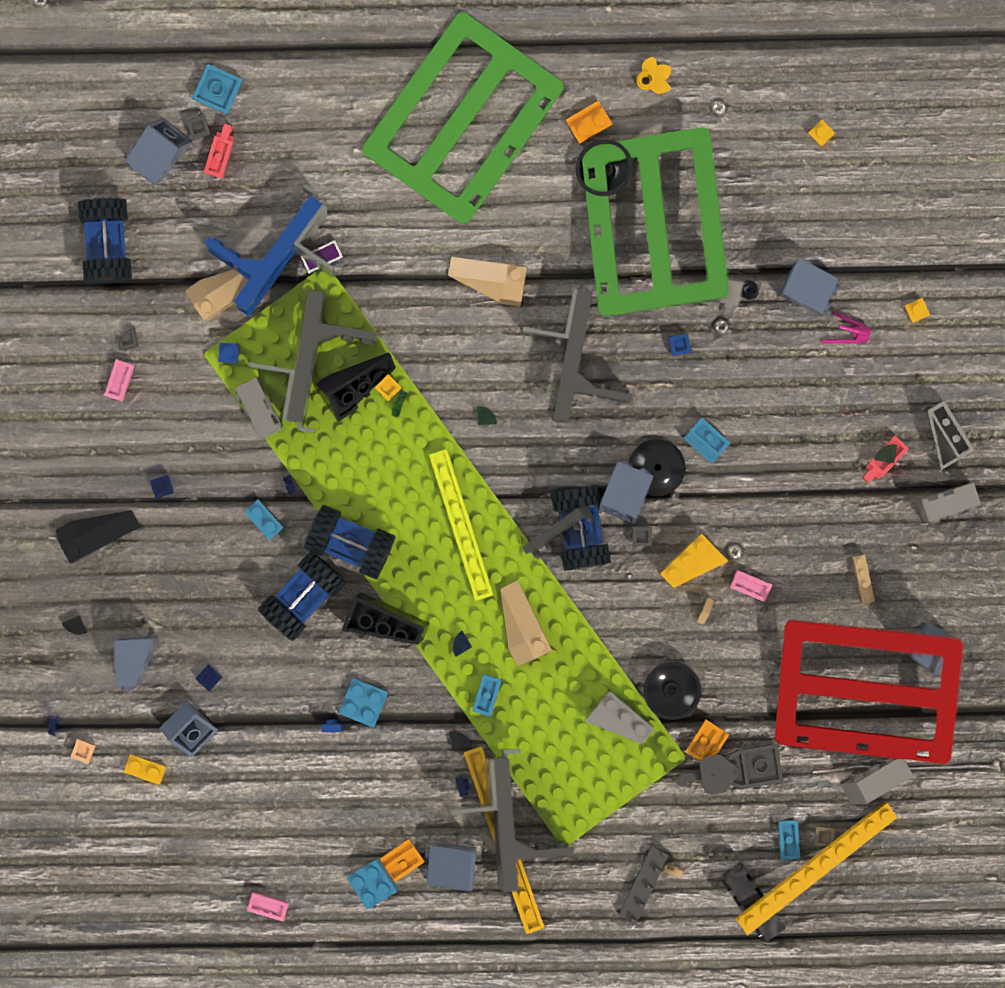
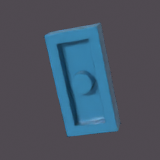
[244,499,284,540]
[473,674,502,717]
[778,819,800,860]

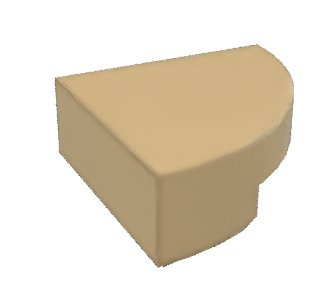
[697,598,714,625]
[662,863,684,878]

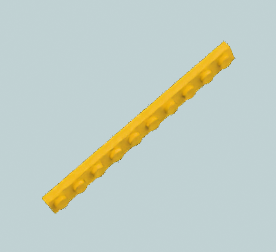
[463,746,545,934]
[735,801,897,935]

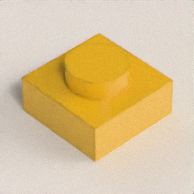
[808,120,835,147]
[904,298,930,323]
[375,375,402,401]

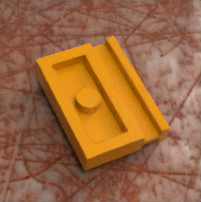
[566,100,613,145]
[685,719,729,761]
[380,838,425,882]

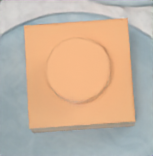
[71,738,96,764]

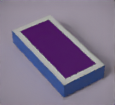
[300,240,343,274]

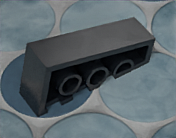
[341,593,430,645]
[722,862,786,941]

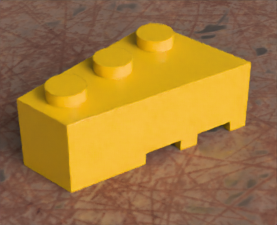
[659,533,728,588]

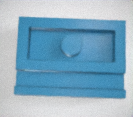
[683,418,730,464]

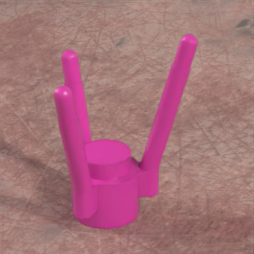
[821,311,871,345]

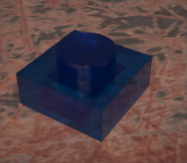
[150,475,175,499]
[195,664,223,691]
[455,774,471,797]

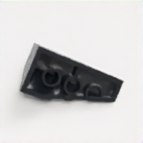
[316,352,396,422]
[55,510,141,564]

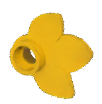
[636,57,672,94]

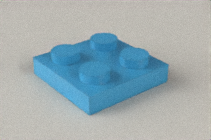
[192,64,243,115]
[338,678,388,728]
[347,858,399,910]

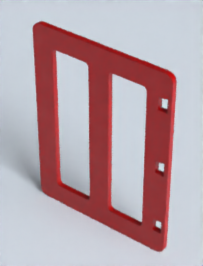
[775,620,963,764]

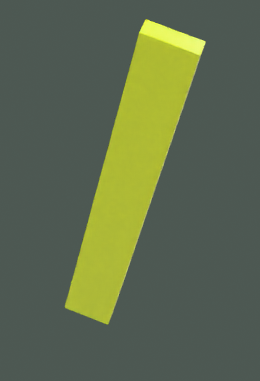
[429,449,494,601]

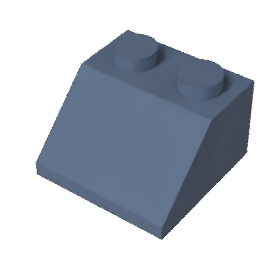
[160,701,218,757]

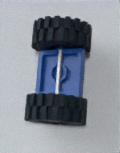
[78,198,132,283]
[550,485,611,571]
[304,504,396,580]
[258,551,346,641]

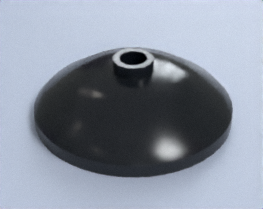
[575,139,633,196]
[629,439,686,496]
[643,662,701,720]

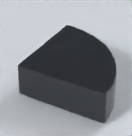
[62,615,88,635]
[449,731,472,751]

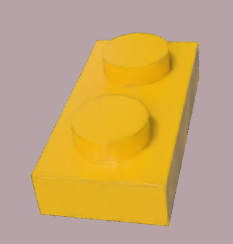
[124,754,167,785]

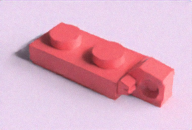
[204,124,234,179]
[862,436,909,483]

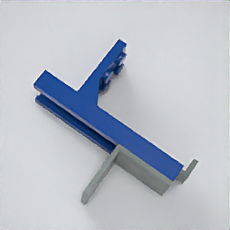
[204,184,336,317]

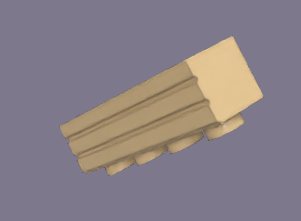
[852,555,875,604]

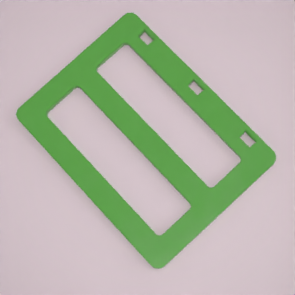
[363,12,564,224]
[582,127,729,316]

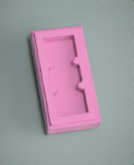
[104,359,135,401]
[730,570,772,602]
[247,891,289,922]

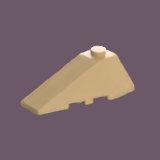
[448,257,527,307]
[185,270,248,322]
[500,580,552,666]

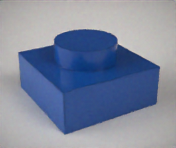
[669,334,692,357]
[218,343,240,363]
[322,719,342,732]

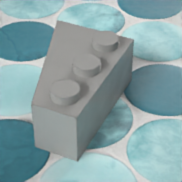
[235,377,284,440]
[927,400,975,470]
[585,690,654,744]

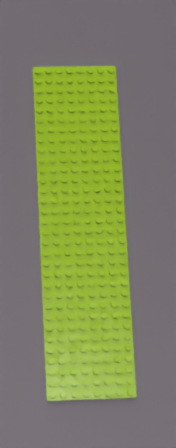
[204,269,686,844]

